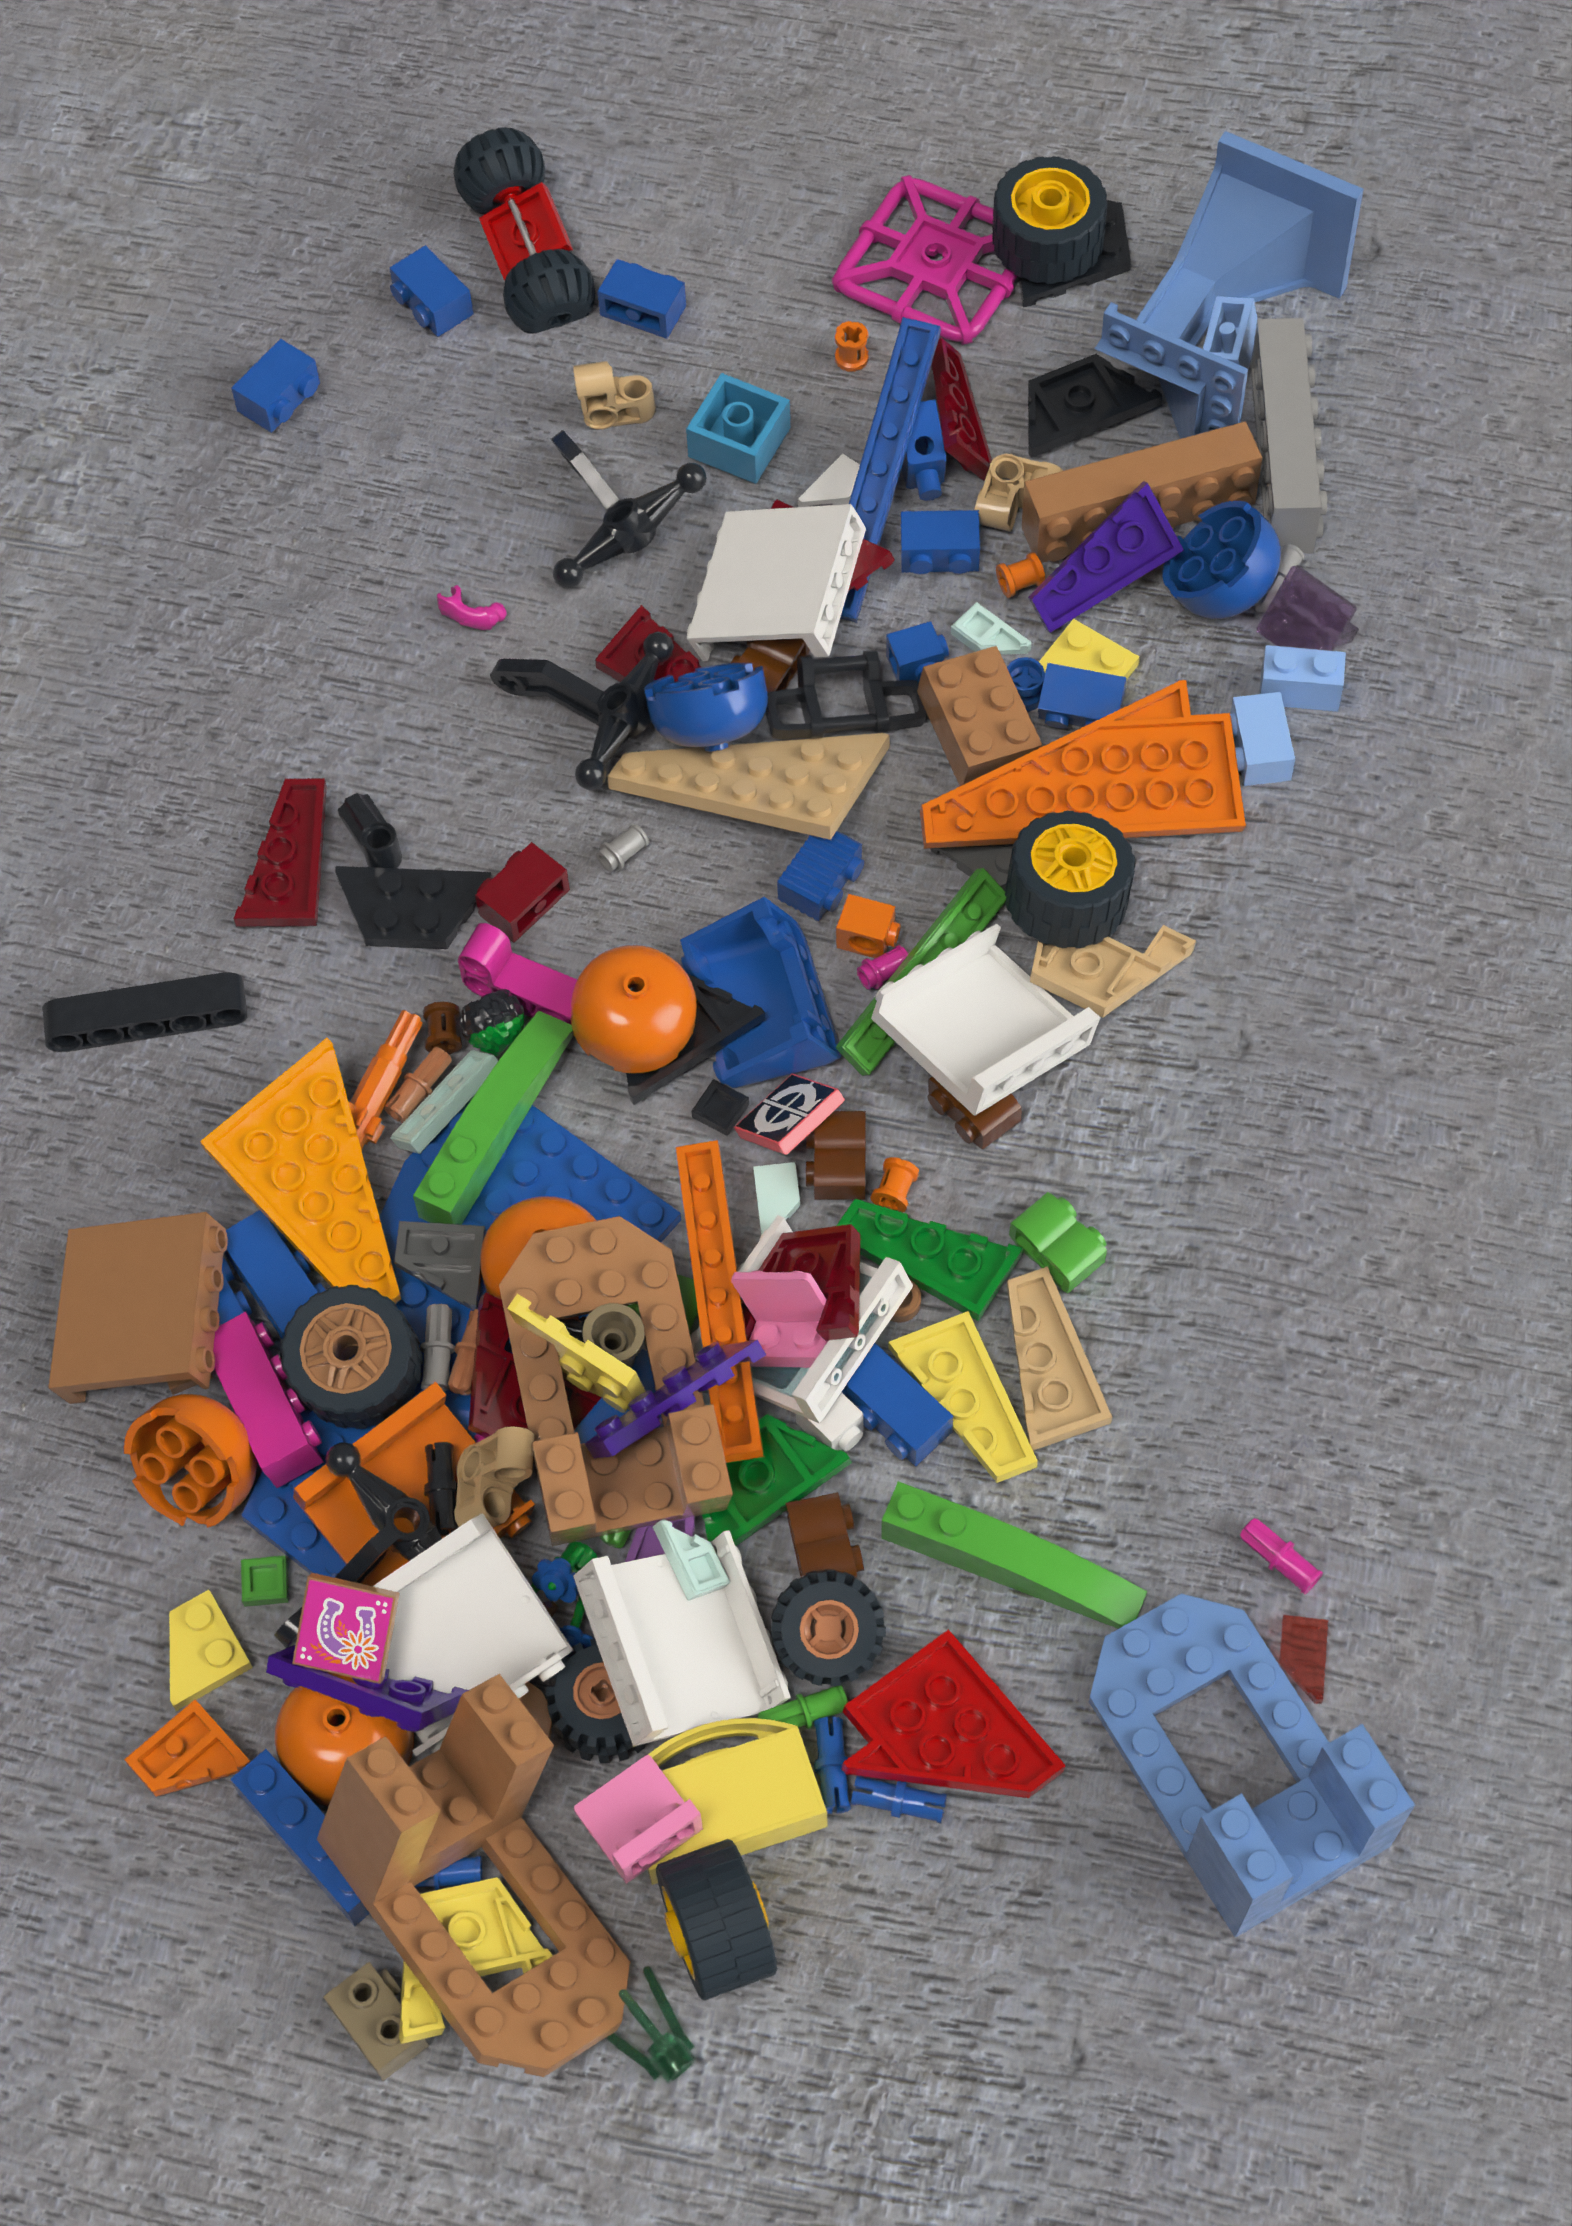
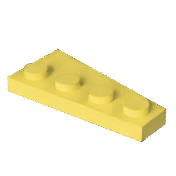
[888,1311,1038,1483]

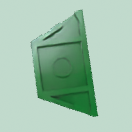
[702,1414,852,1546]

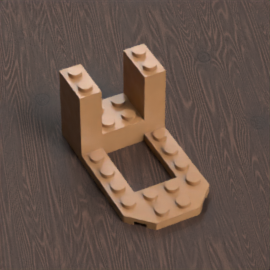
[499,1216,733,1546]
[317,1674,630,2077]

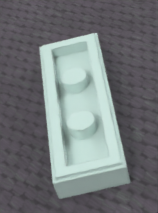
[390,1050,498,1154]

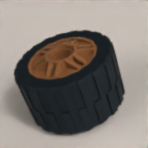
[280,1285,423,1429]

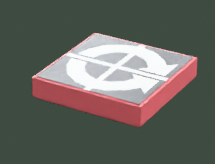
[734,1074,845,1155]

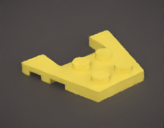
[507,1294,646,1413]
[399,1877,553,2044]

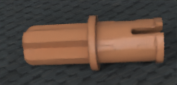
[384,1047,452,1123]
[448,1309,478,1396]

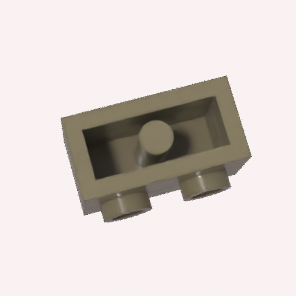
[323,1962,429,2081]

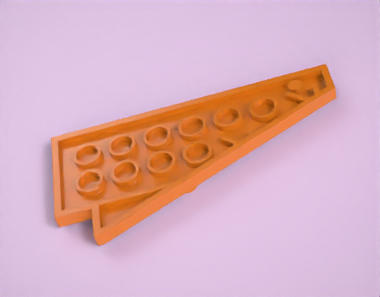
[920,680,1246,849]

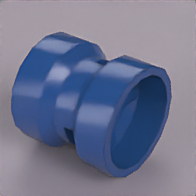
[1007,657,1045,712]

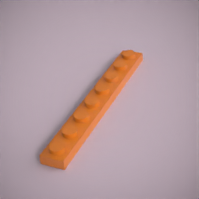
[676,1140,764,1463]

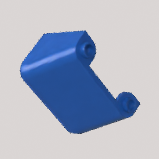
[680,897,841,1088]

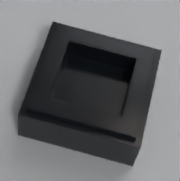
[691,1079,749,1136]

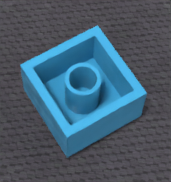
[686,373,791,484]

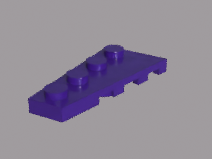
[1028,481,1184,633]
[584,1340,766,1459]
[266,1645,468,1731]

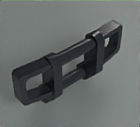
[765,650,927,739]

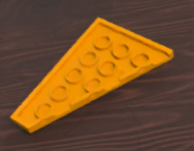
[200,1038,401,1304]

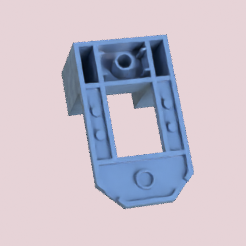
[1089,1594,1415,1938]

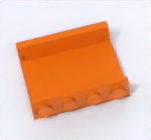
[293,1381,535,1586]

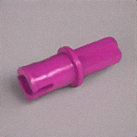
[1240,1518,1323,1595]

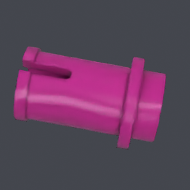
[857,945,908,990]

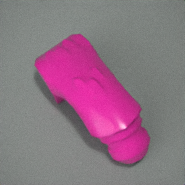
[437,585,507,630]

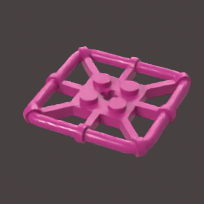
[832,175,1018,345]

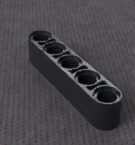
[42,972,247,1052]

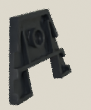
[1019,200,1131,307]

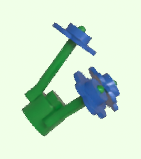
[531,1541,598,1657]

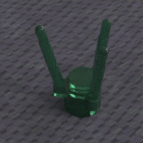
[605,1966,696,2084]

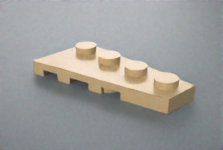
[1007,1266,1112,1451]

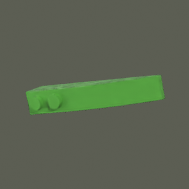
[413,1011,574,1225]
[881,1481,1147,1629]

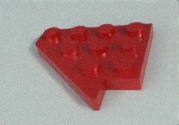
[841,1629,1066,1798]

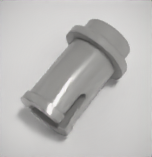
[596,824,649,872]

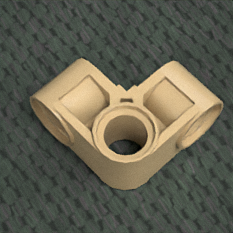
[573,361,656,430]
[974,454,1063,532]
[454,1427,535,1528]

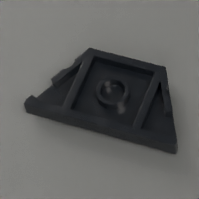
[1028,354,1163,458]
[335,866,491,949]
[626,973,766,1105]

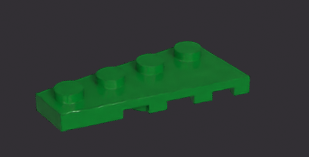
[836,1199,1023,1321]

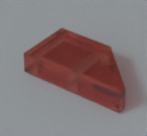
[1279,1615,1328,1704]

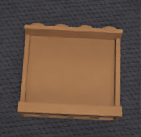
[48,1212,228,1404]

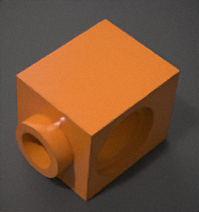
[836,894,901,958]

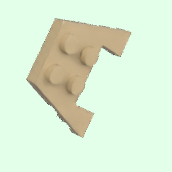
[1030,925,1196,1018]

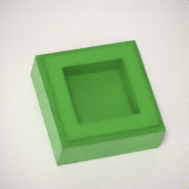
[241,1556,289,1607]

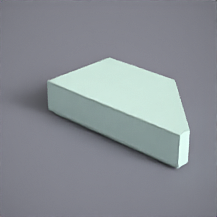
[951,602,1032,655]
[753,1162,800,1235]
[653,1519,730,1601]

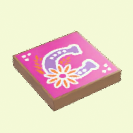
[292,1573,400,1684]

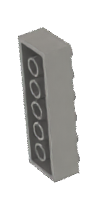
[1250,318,1327,554]

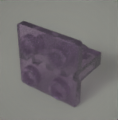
[1257,565,1359,651]

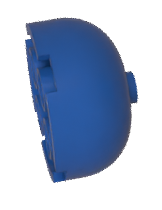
[1163,500,1281,619]
[644,663,768,751]

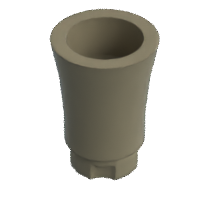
[582,1303,645,1369]

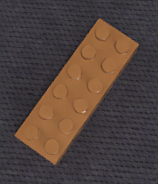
[1021,421,1262,563]

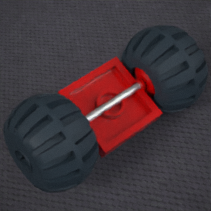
[454,127,596,334]

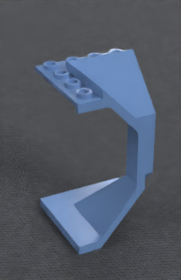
[1094,131,1364,439]

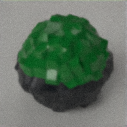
[460,989,525,1056]

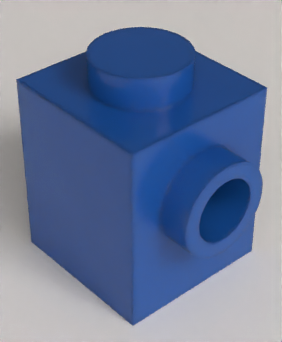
[886,621,949,682]

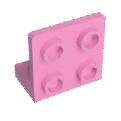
[731,1271,829,1368]
[574,1755,703,1884]

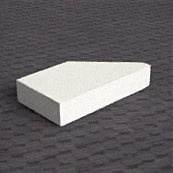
[798,454,860,507]

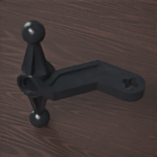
[551,430,707,589]
[490,632,674,790]
[274,1442,442,1648]

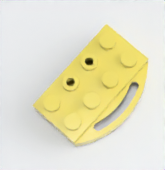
[647,1718,828,1885]

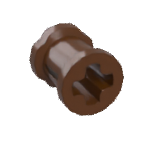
[423,1001,462,1055]

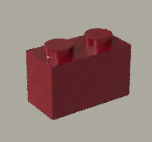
[475,842,570,943]

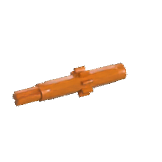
[348,1010,423,1151]

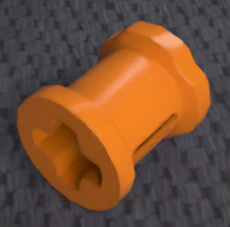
[835,321,868,372]
[996,552,1045,598]
[870,1157,919,1212]

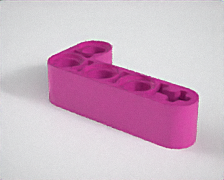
[458,923,577,1024]

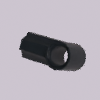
[338,793,402,868]

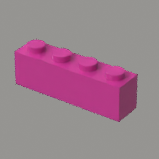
[213,1311,323,1488]

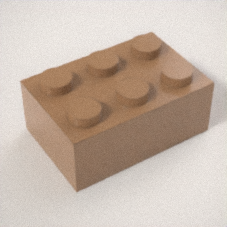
[917,646,1042,786]

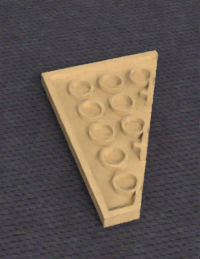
[607,733,890,840]

